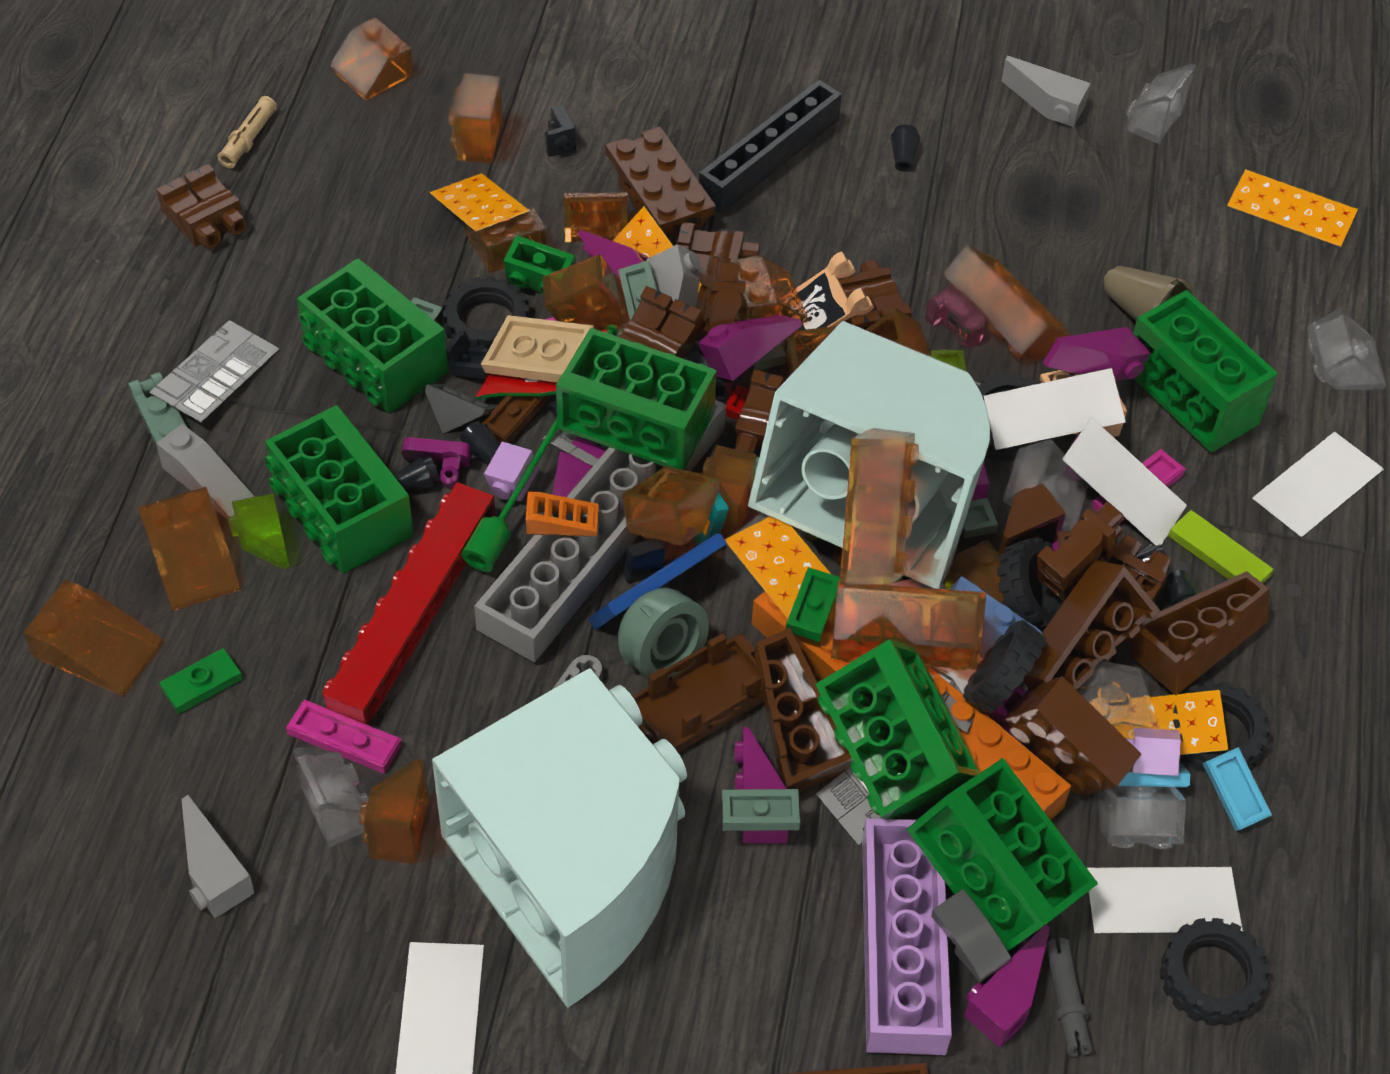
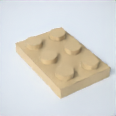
[481,315,595,382]

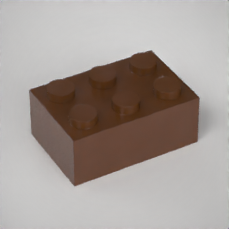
[1003,676,1142,796]

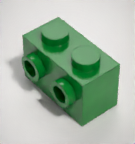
[503,235,577,301]

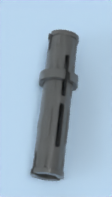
[1045,938,1093,1057]

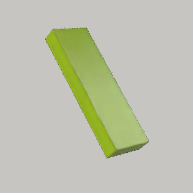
[1168,510,1274,583]

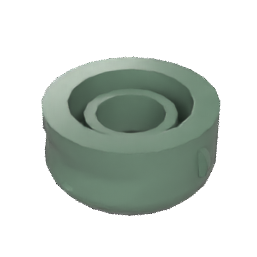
[618,588,709,679]

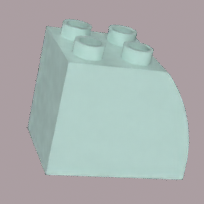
[748,321,990,590]
[432,668,687,1008]

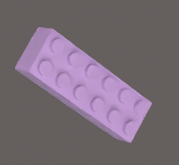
[862,818,952,1055]

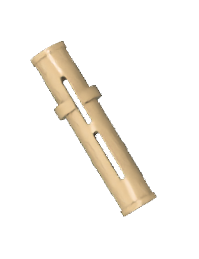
[217,96,277,169]

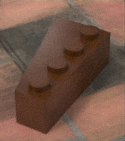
[1023,560,1160,690]
[754,628,853,792]

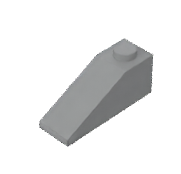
[1001,55,1091,127]
[646,244,700,308]
[156,424,257,522]
[182,795,254,919]

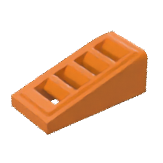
[526,492,599,536]

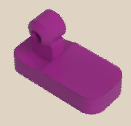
[401,437,472,489]

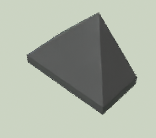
[425,384,496,434]

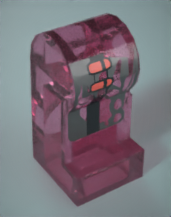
[925,285,986,347]

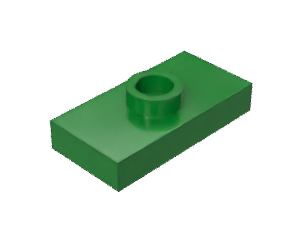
[159,648,243,714]

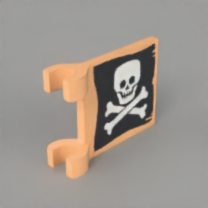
[774,252,875,351]

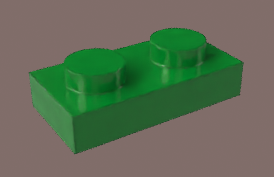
[785,567,842,642]

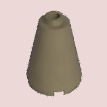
[1103,266,1195,321]

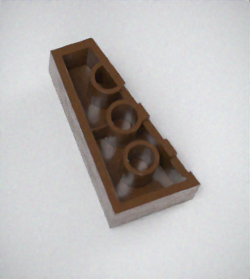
[1132,571,1270,695]

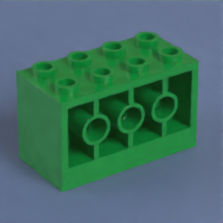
[297,258,448,414]
[1133,290,1278,453]
[556,328,717,472]
[264,405,414,574]
[815,639,981,820]
[906,758,1098,952]

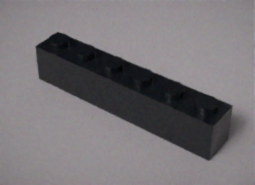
[699,80,842,214]

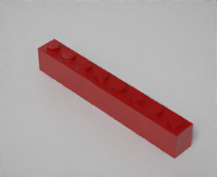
[323,482,495,725]

